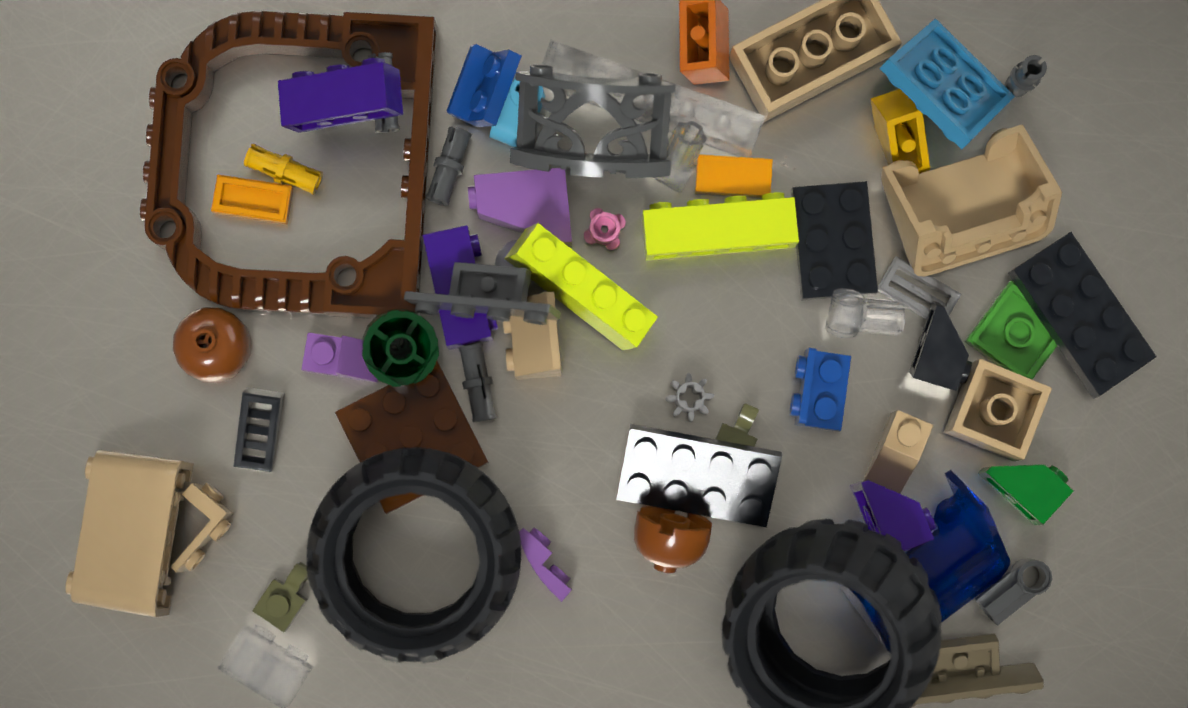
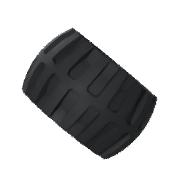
[307,448,522,663]
[722,519,941,708]

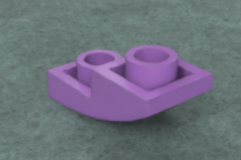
[519,527,572,602]

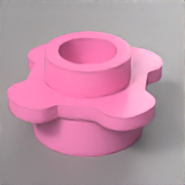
[584,208,626,250]

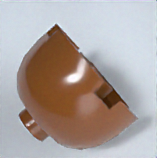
[173,307,251,383]
[634,506,712,573]

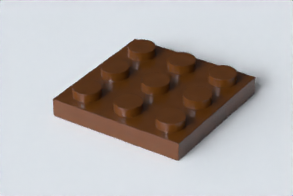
[335,361,489,514]

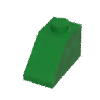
[978,465,1074,525]

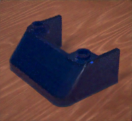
[839,470,1010,653]

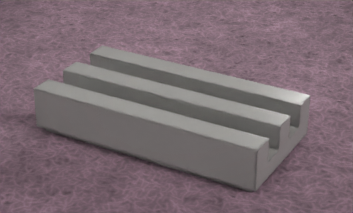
[877,256,961,319]

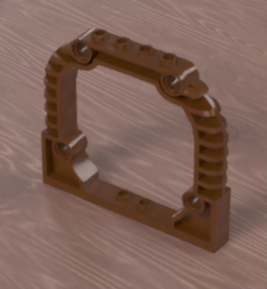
[140,11,437,319]

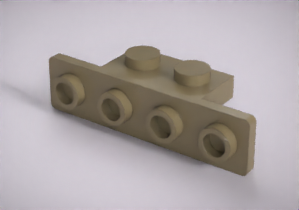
[912,634,1044,707]

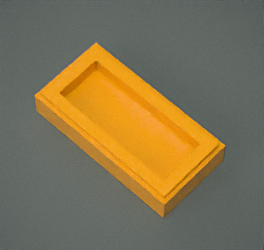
[695,154,773,198]
[211,174,294,224]

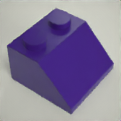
[850,480,936,551]

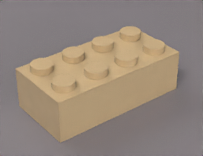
[729,0,902,122]

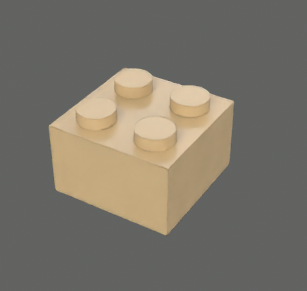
[943,359,1052,461]

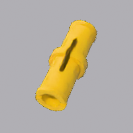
[244,143,323,195]

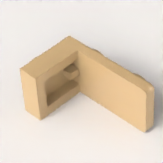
[170,483,234,573]

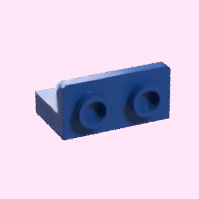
[447,44,522,127]
[790,347,851,432]

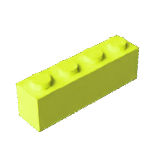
[642,192,799,261]
[504,223,658,350]

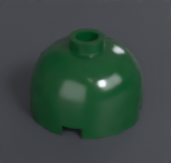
[361,309,439,387]

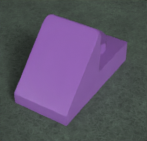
[301,332,378,383]

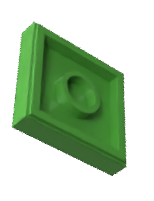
[964,281,1057,380]

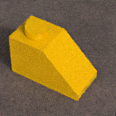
[870,89,930,174]

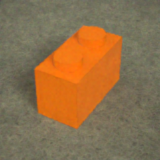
[679,0,729,85]

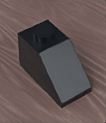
[909,301,972,391]

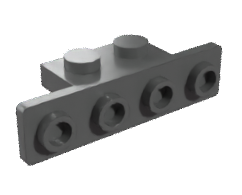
[404,262,561,325]

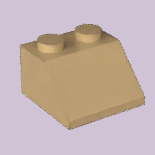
[503,292,561,380]

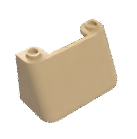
[881,124,1062,277]
[65,450,194,617]

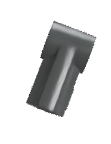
[975,558,1052,626]

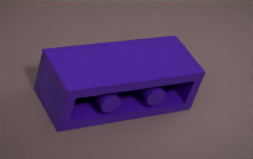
[278,58,403,133]
[423,225,498,350]

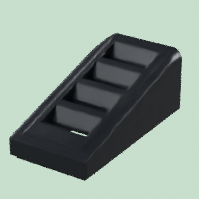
[233,388,284,472]

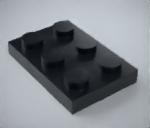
[791,181,878,301]

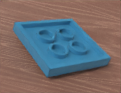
[879,18,1015,149]

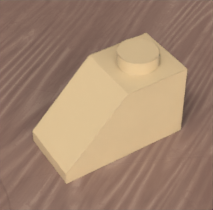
[863,410,933,494]

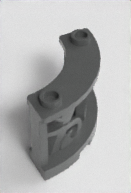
[510,64,676,178]

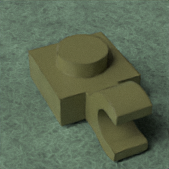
[715,403,759,447]
[252,562,308,632]

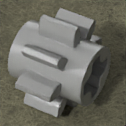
[666,373,714,422]

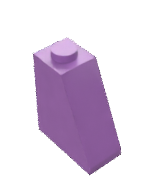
[468,168,572,248]

